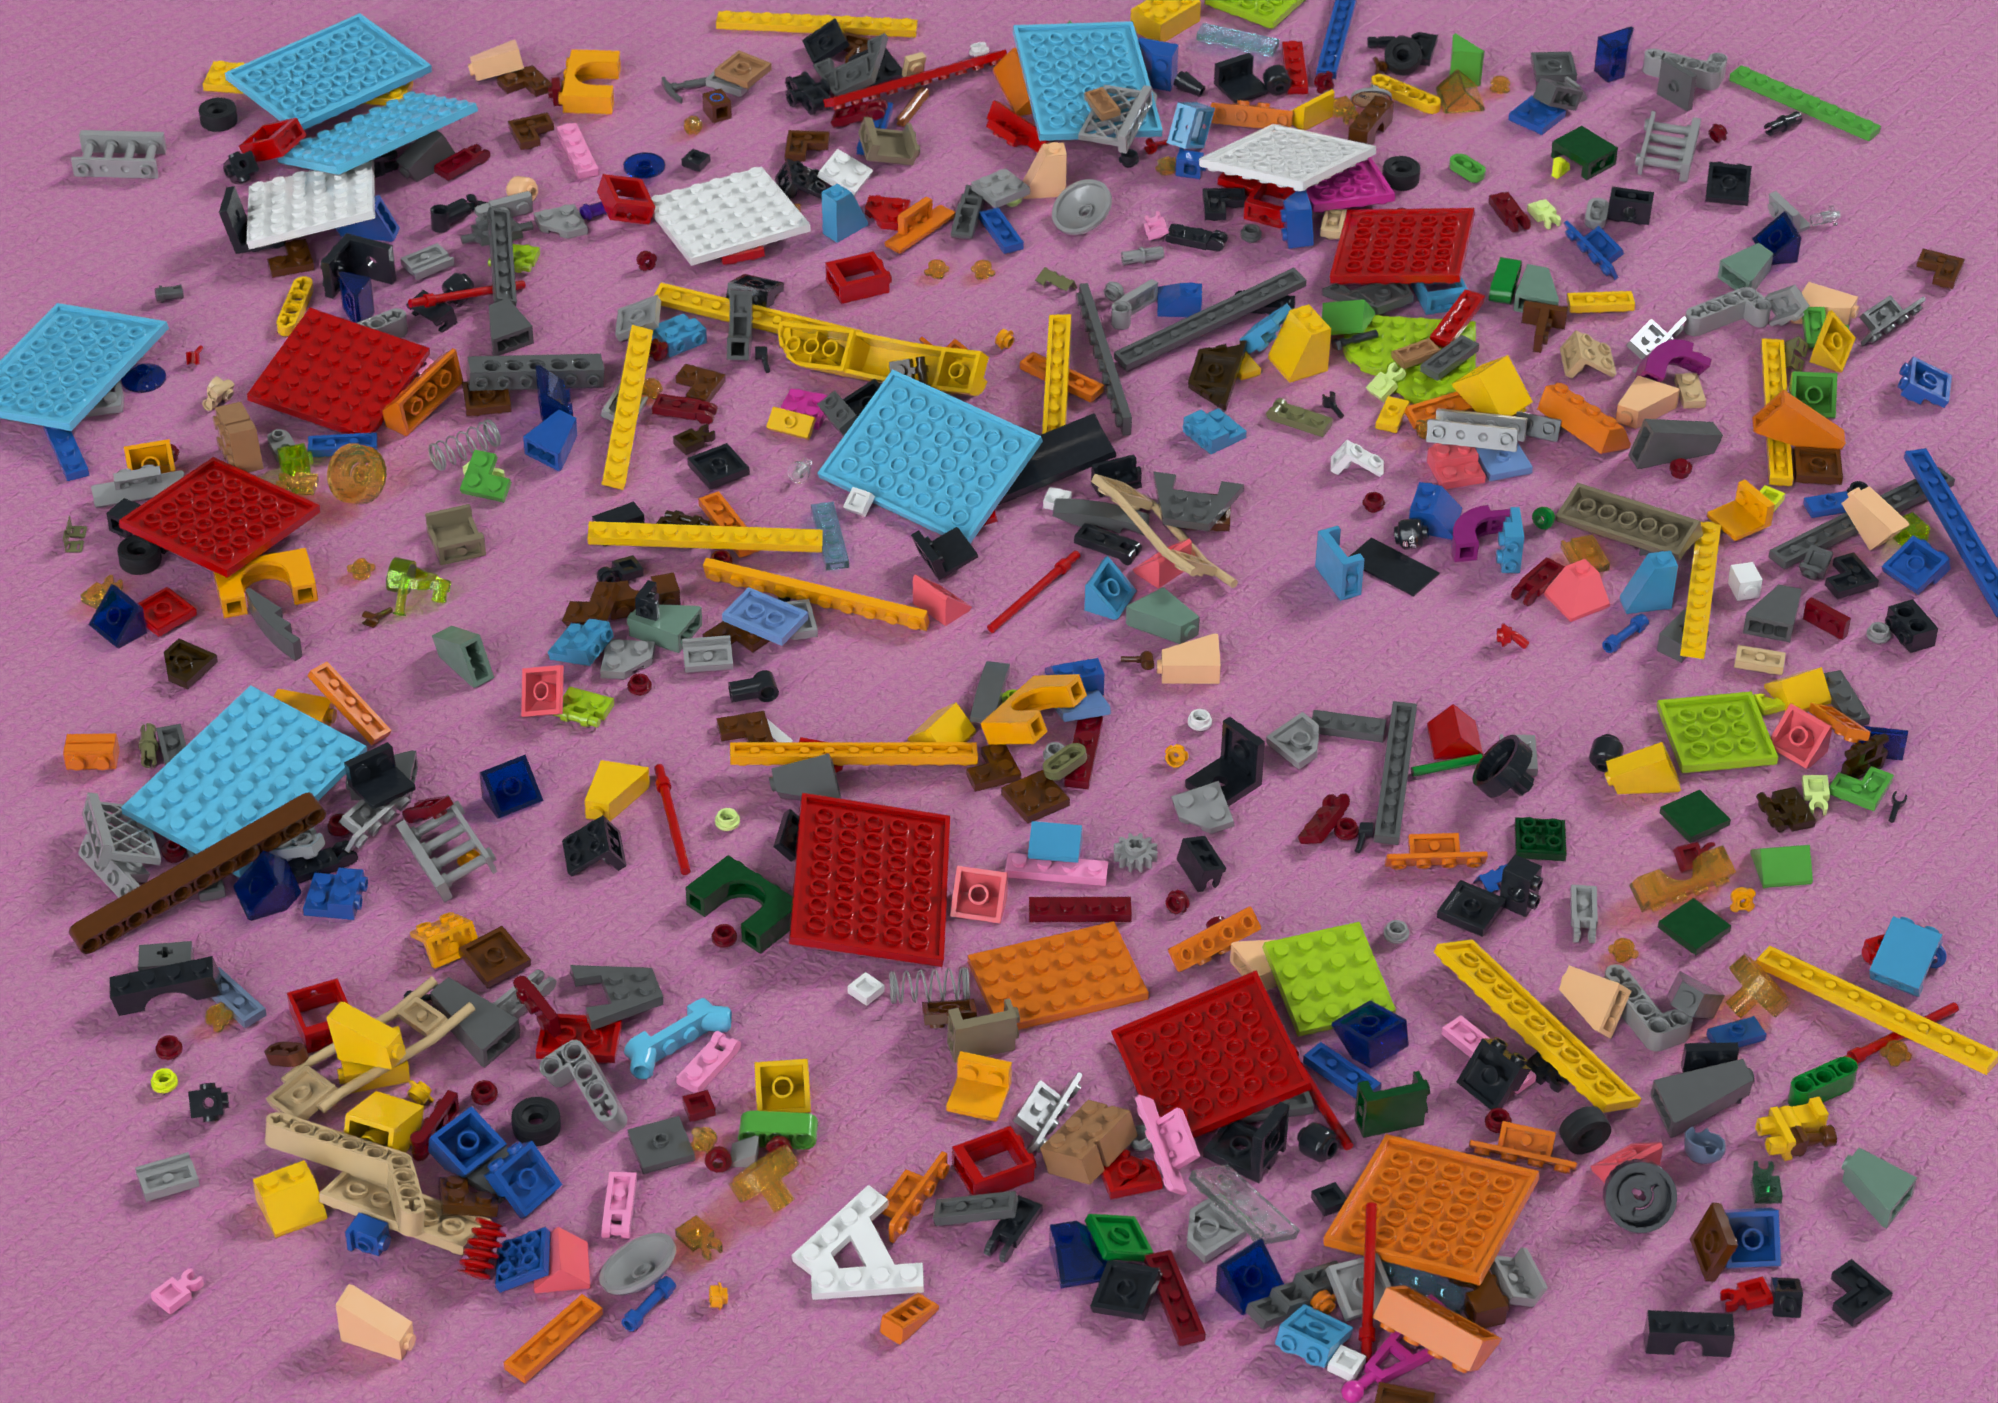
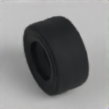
[1384,36,1421,76]
[199,97,238,132]
[1382,156,1421,191]
[117,535,162,575]
[511,1097,561,1146]
[1559,1106,1612,1155]

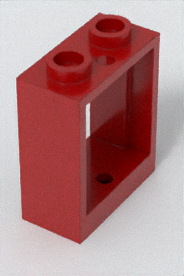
[239,117,307,163]
[597,174,655,225]
[1244,182,1296,229]
[825,251,892,304]
[287,978,348,1053]
[952,1126,1037,1196]

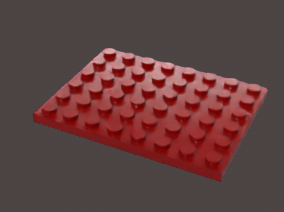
[789,793,950,967]

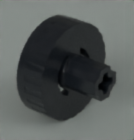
[1472,735,1535,798]
[1603,1159,1677,1233]

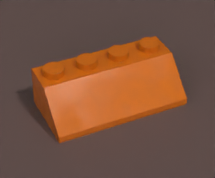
[993,48,1033,116]
[382,348,463,436]
[1537,383,1631,454]
[1372,1285,1502,1373]

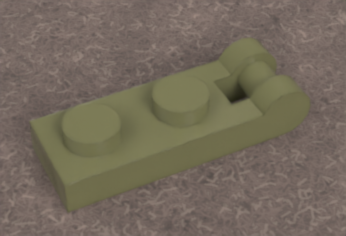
[1266,398,1333,437]

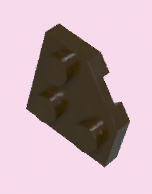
[164,638,218,690]

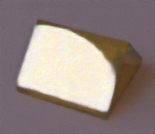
[1436,69,1485,114]

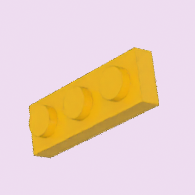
[1566,291,1635,314]

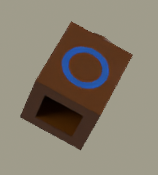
[702,89,732,123]

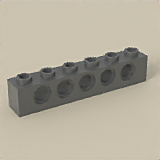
[466,354,604,391]

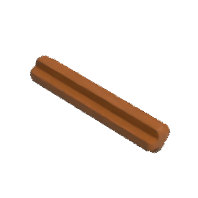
[896,87,929,127]

